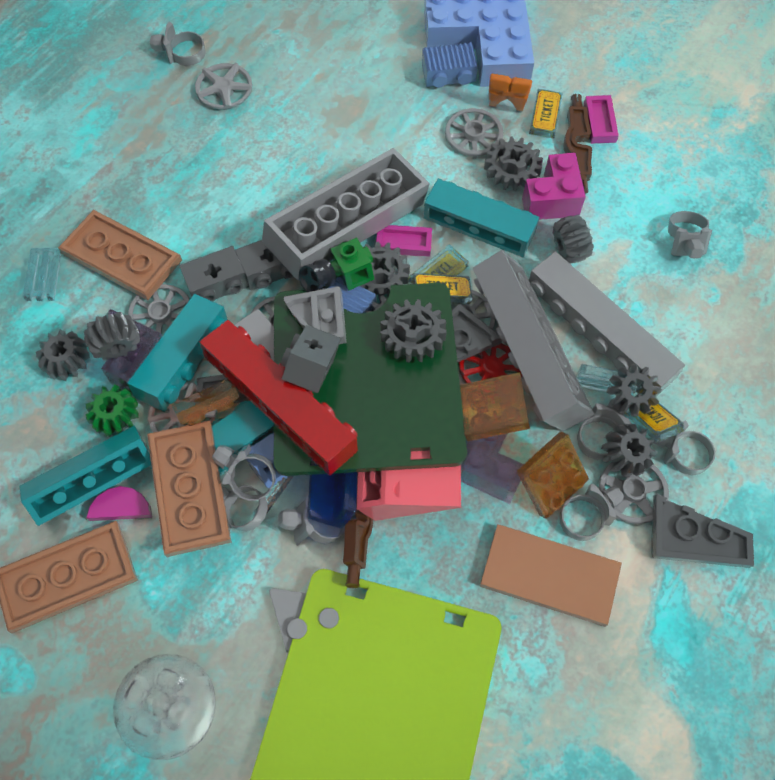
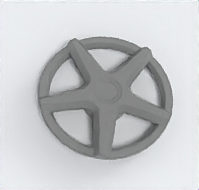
[195,63,252,109]
[599,462,669,524]

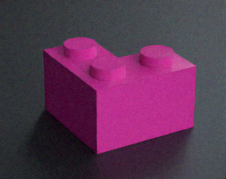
[522,153,586,220]

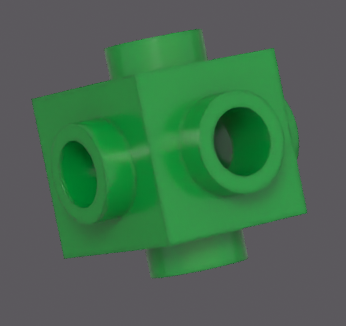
[330,237,374,291]

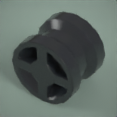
[299,259,336,292]

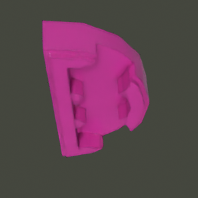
[87,486,152,521]

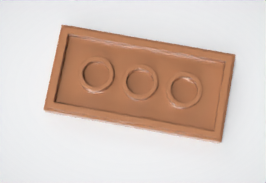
[58,209,182,300]
[147,421,232,557]
[0,521,138,633]
[480,524,622,627]

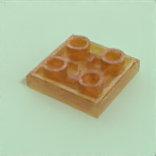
[460,372,530,441]
[171,380,239,426]
[516,431,589,519]

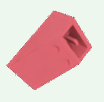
[356,451,461,521]

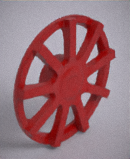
[459,343,523,397]

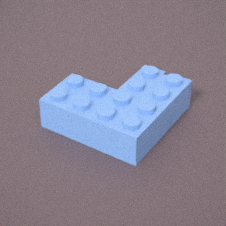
[424,0,534,87]

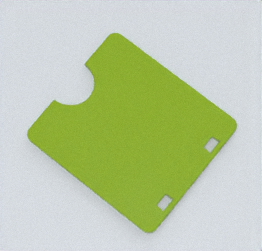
[250,569,502,780]

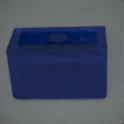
[307,472,357,529]

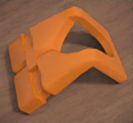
[489,73,532,111]

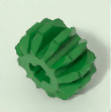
[85,384,139,437]

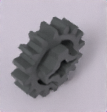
[484,136,543,191]
[361,241,410,300]
[380,299,447,362]

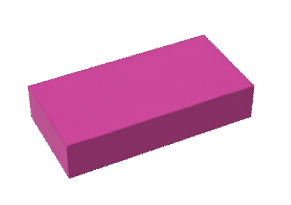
[584,95,619,144]
[376,225,432,257]

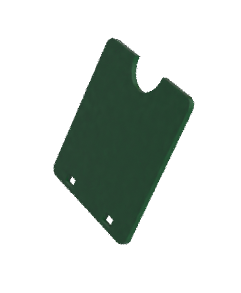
[274,283,467,476]

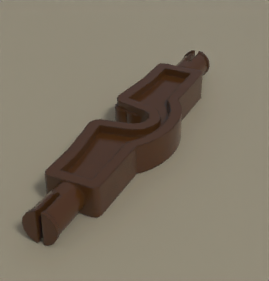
[563,94,592,194]
[343,472,373,588]

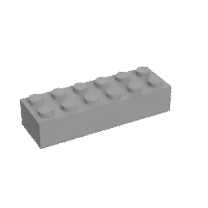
[262,148,430,280]
[473,249,595,431]

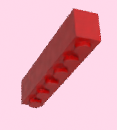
[199,320,358,476]

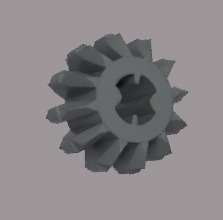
[552,214,594,263]
[84,312,140,360]
[35,329,90,381]
[607,364,662,417]
[601,424,658,477]

